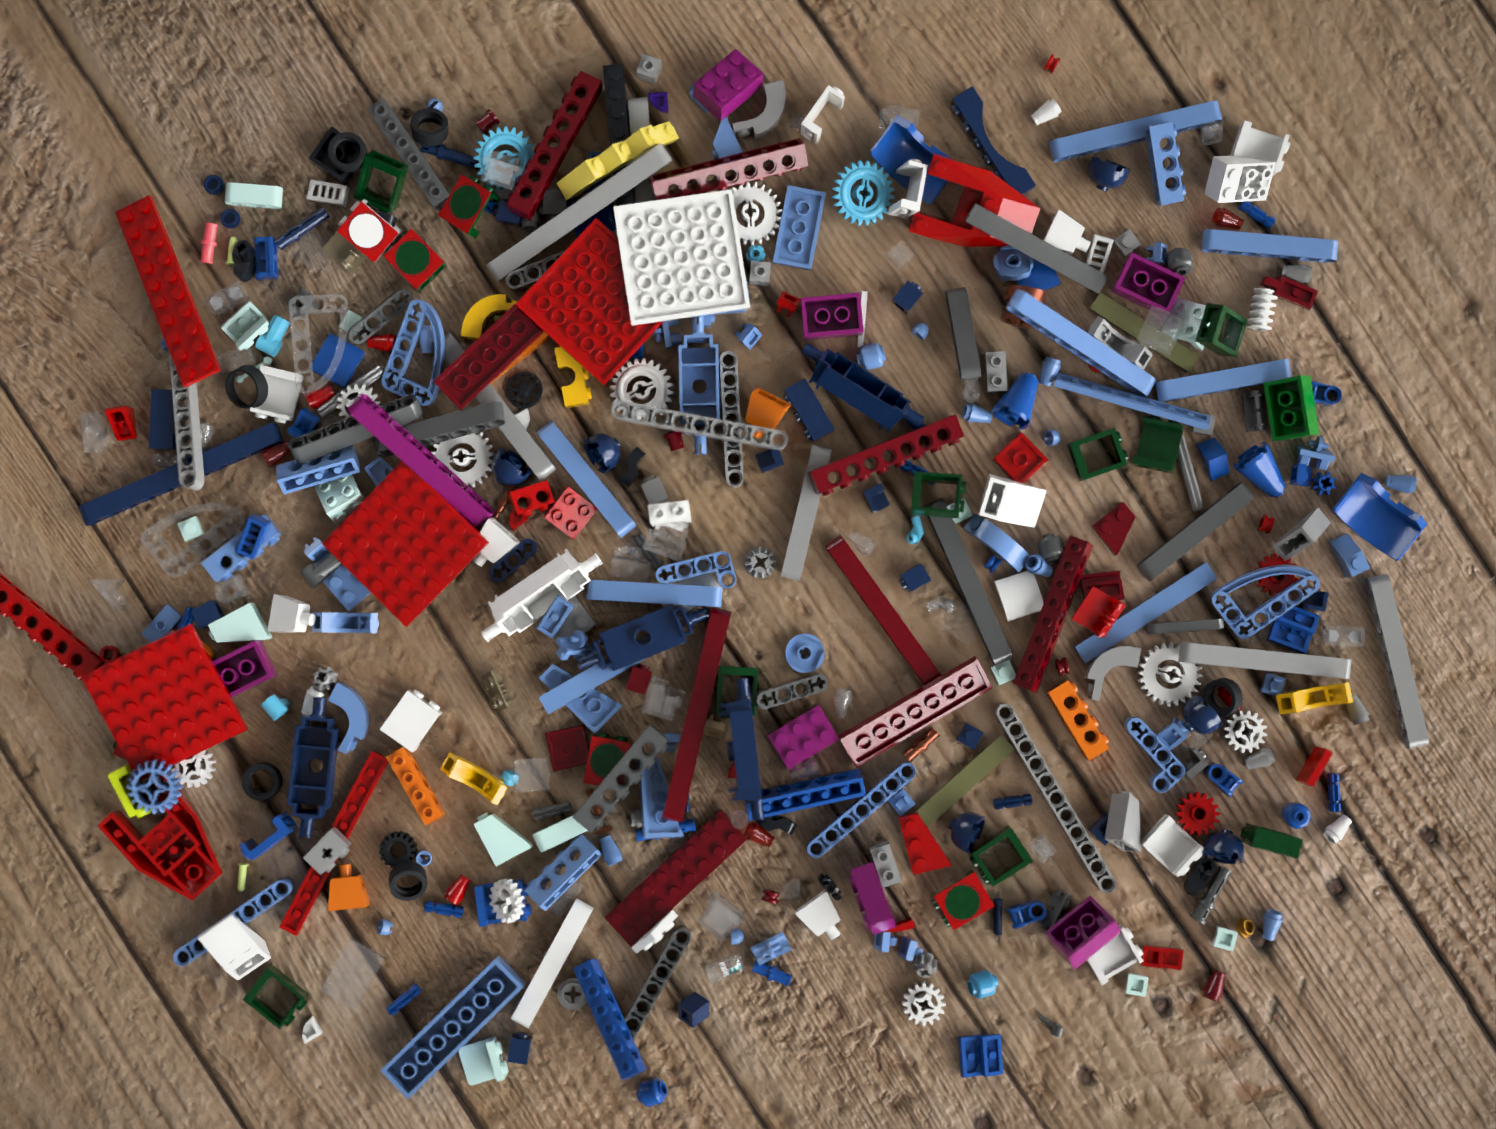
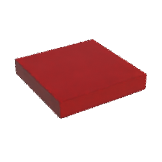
[992,432,1048,484]
[1296,746,1333,787]

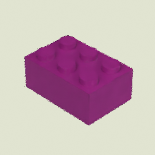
[693,49,764,121]
[1111,252,1185,317]
[800,293,864,341]
[213,640,278,698]
[768,704,839,770]
[849,862,896,935]
[1044,896,1121,970]

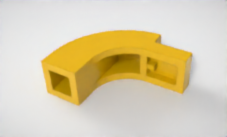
[461,294,517,340]
[1276,682,1353,714]
[440,752,507,805]

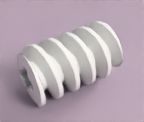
[1247,288,1278,331]

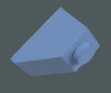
[711,117,742,159]
[1329,533,1370,577]

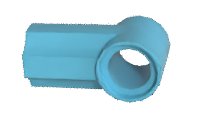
[255,315,290,357]
[261,694,290,721]

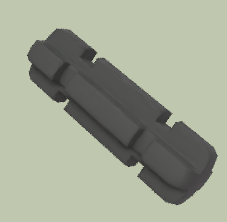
[634,534,663,570]
[533,802,572,820]

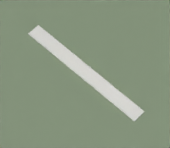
[857,291,868,348]

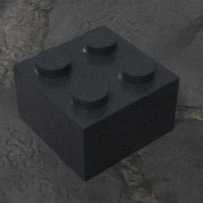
[309,126,360,185]

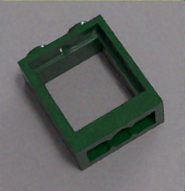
[354,150,409,213]
[1195,303,1247,357]
[1067,428,1129,482]
[911,471,966,518]
[716,666,758,718]
[1240,823,1303,859]
[969,826,1033,887]
[242,965,309,1029]

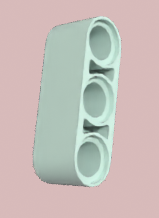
[224,182,283,209]
[532,814,588,853]

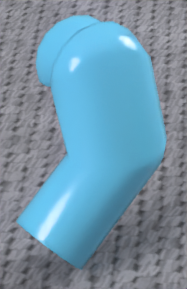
[906,515,924,544]

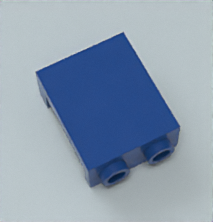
[240,812,299,861]
[474,879,531,927]

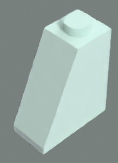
[208,603,273,643]
[474,812,533,866]

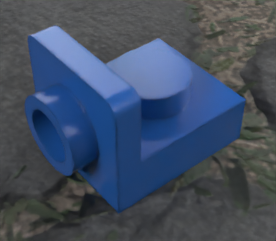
[1290,463,1312,487]

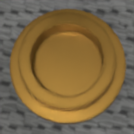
[1236,918,1255,938]

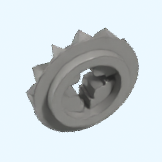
[745,547,776,578]
[557,977,587,1010]

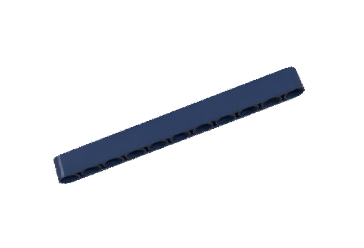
[78,422,284,526]

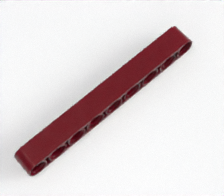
[825,535,941,685]

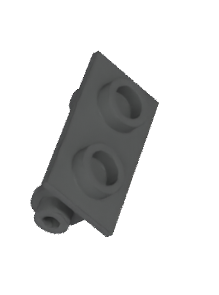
[1242,390,1266,432]
[1041,889,1071,928]

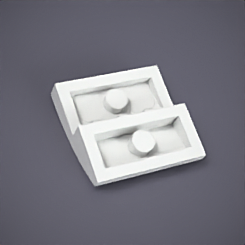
[995,571,1044,621]

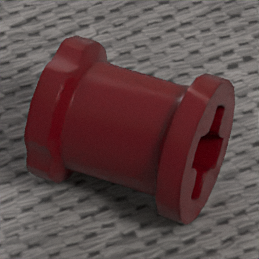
[474,109,500,135]

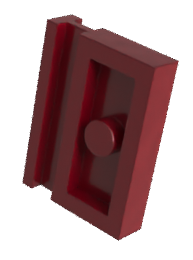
[1081,571,1125,600]

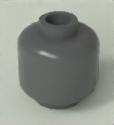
[1166,248,1194,277]
[1038,533,1065,564]

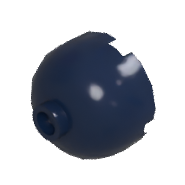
[1089,157,1130,191]
[584,433,621,474]
[491,448,532,486]
[1183,695,1222,735]
[949,812,985,853]
[1203,829,1244,864]

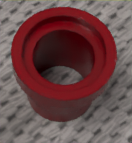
[663,431,684,451]

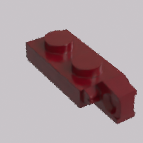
[1260,276,1318,310]

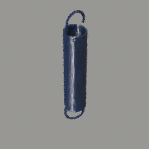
[993,891,1002,942]

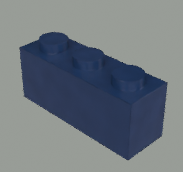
[783,378,835,443]
[149,389,177,451]

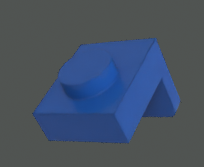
[287,408,321,438]

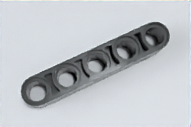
[945,287,981,380]

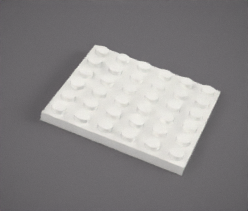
[613,189,750,326]

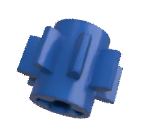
[1311,472,1336,495]

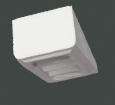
[307,180,350,208]
[1086,234,1114,273]

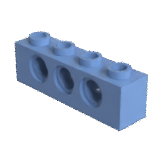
[1144,121,1186,206]
[276,445,360,495]
[201,514,283,583]
[524,834,602,911]

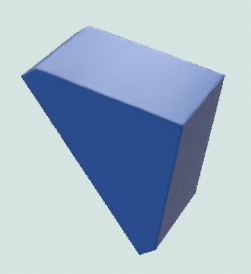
[1196,437,1230,481]

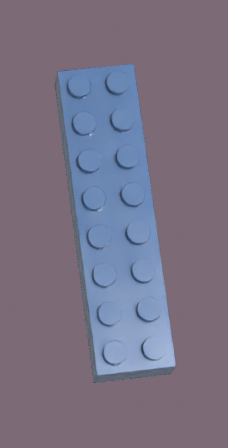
[380,955,526,1099]

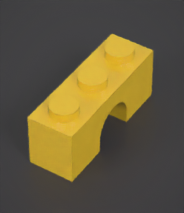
[554,347,592,408]

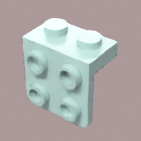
[1162,298,1210,351]
[221,300,269,351]
[315,475,366,525]
[459,1036,508,1085]

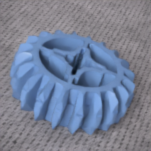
[126,759,183,814]

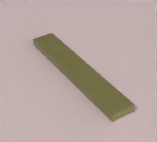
[1089,292,1199,373]
[914,734,1015,827]

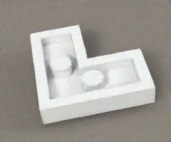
[631,910,678,954]

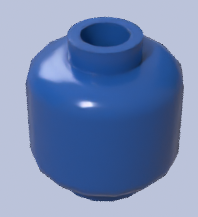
[1281,802,1311,829]
[636,1077,667,1107]

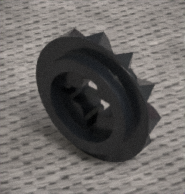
[818,873,842,901]

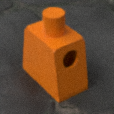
[745,387,791,438]
[328,863,370,911]

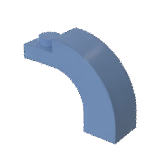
[963,513,1030,572]
[312,612,379,633]
[328,682,369,754]

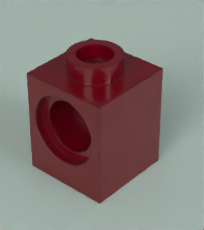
[626,663,653,695]

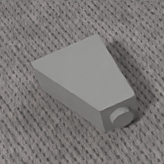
[1273,508,1331,561]
[1105,791,1141,852]

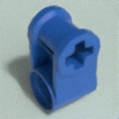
[1311,381,1342,406]
[1203,762,1243,798]
[1006,900,1046,929]

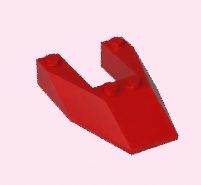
[908,153,1040,247]
[97,774,223,901]

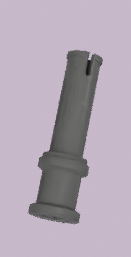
[1189,866,1232,925]

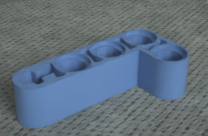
[656,551,736,589]
[1123,717,1185,793]

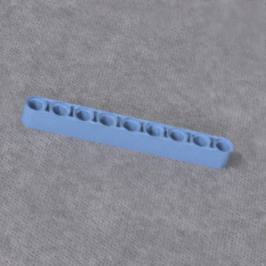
[1048,101,1222,162]
[1006,289,1156,398]

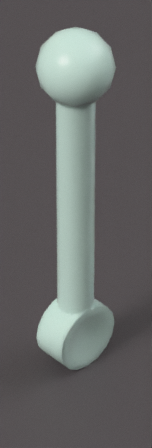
[236,357,272,383]

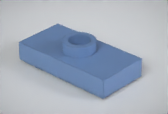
[536,595,575,639]
[141,604,183,642]

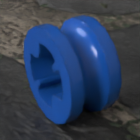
[983,554,1002,573]

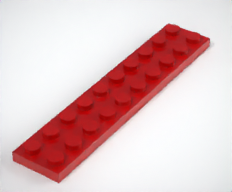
[115,195,221,387]

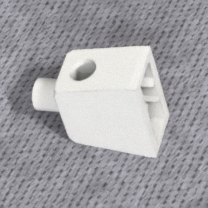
[1044,210,1091,255]
[473,517,521,567]
[267,594,316,633]
[795,889,840,940]

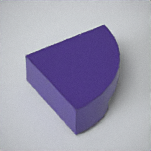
[648,92,669,113]

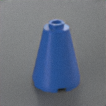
[992,372,1039,429]
[1233,442,1286,498]

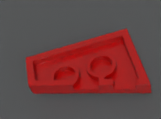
[899,812,952,875]

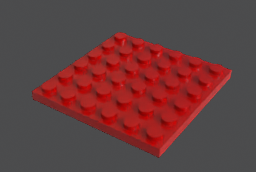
[515,218,664,386]
[322,461,490,627]
[81,623,248,781]

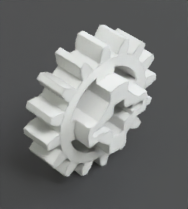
[336,383,380,419]
[1223,710,1267,753]
[171,749,216,788]
[489,878,525,923]
[902,981,946,1026]

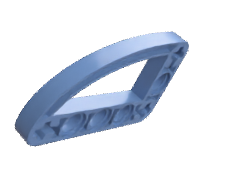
[381,299,445,406]
[1211,565,1320,639]

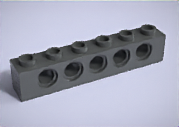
[367,97,449,210]
[573,723,669,833]

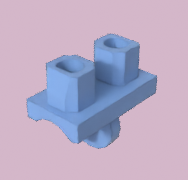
[651,319,682,350]
[1296,436,1336,471]
[555,630,593,660]
[751,931,791,966]

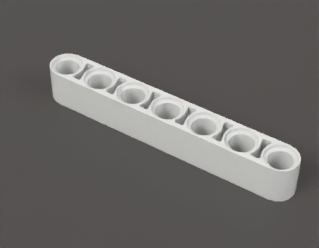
[511,898,594,1028]

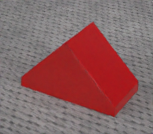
[104,405,137,441]

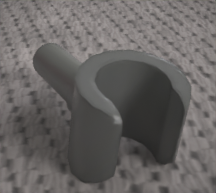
[1038,1014,1063,1038]

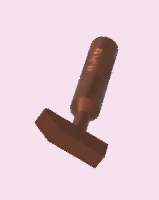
[493,486,517,525]
[586,788,613,835]

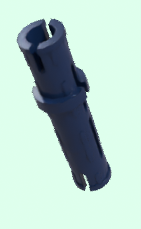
[420,144,479,170]
[274,207,330,250]

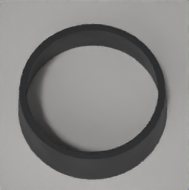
[225,365,268,409]

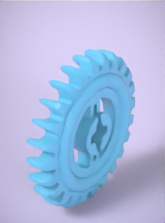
[473,126,535,190]
[831,160,894,226]

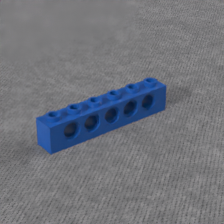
[745,768,866,821]
[573,959,647,1080]

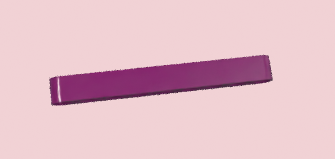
[348,394,494,527]

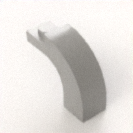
[732,80,786,139]
[1088,316,1153,370]
[1084,646,1141,701]

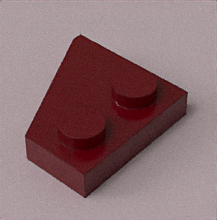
[1091,502,1135,556]

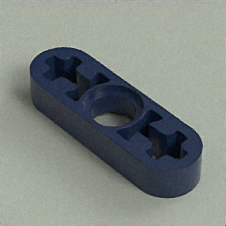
[489,539,538,582]

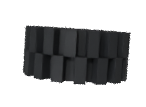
[379,831,417,868]

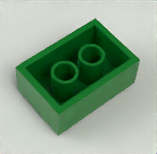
[1264,375,1319,441]

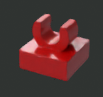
[777,291,801,317]

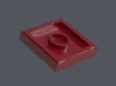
[545,724,589,772]

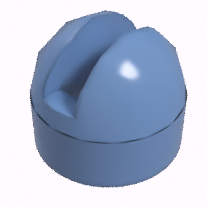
[427,98,443,112]
[911,323,929,340]
[1044,430,1061,446]
[415,849,432,867]
[377,919,393,935]
[730,928,744,945]

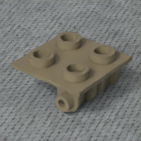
[322,231,367,274]
[481,670,512,712]

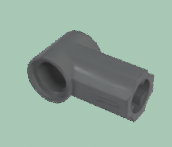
[300,551,342,589]

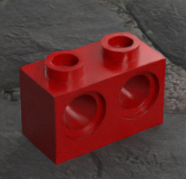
[507,480,555,519]

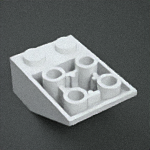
[1204,156,1275,203]
[978,474,1046,528]
[198,914,271,980]

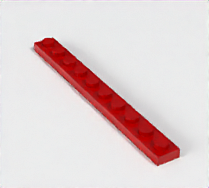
[279,750,389,936]

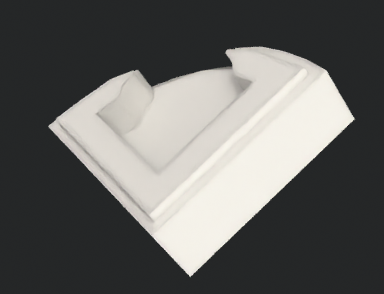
[515,408,530,430]
[302,1016,323,1044]

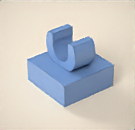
[1146,242,1168,266]
[735,323,762,350]
[304,537,329,563]
[1260,673,1286,696]
[663,733,681,752]
[888,788,915,816]
[874,932,897,952]
[897,936,923,961]

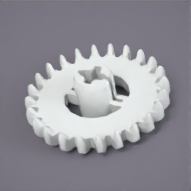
[731,181,782,245]
[609,358,674,420]
[431,432,495,488]
[1137,642,1203,707]

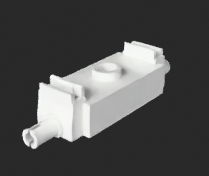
[481,549,603,642]

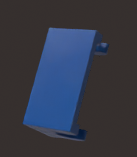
[254,236,278,280]

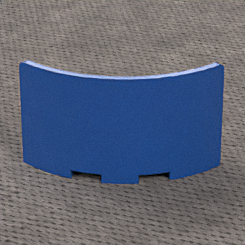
[870,115,953,204]
[1333,472,1427,561]

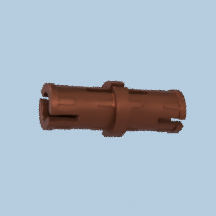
[903,726,940,762]

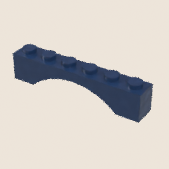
[950,86,1036,196]

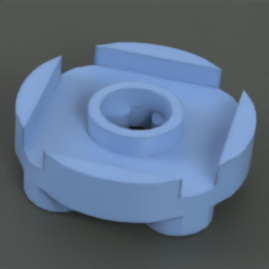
[993,245,1033,281]
[785,634,825,673]

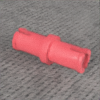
[200,223,218,264]

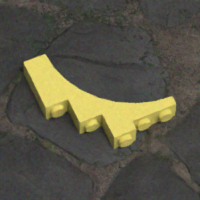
[556,121,679,200]

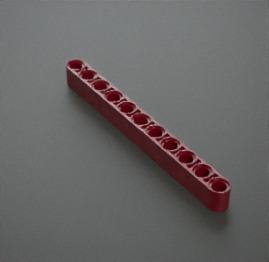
[663,607,731,823]

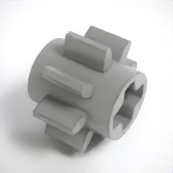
[313,666,338,691]
[913,952,938,978]

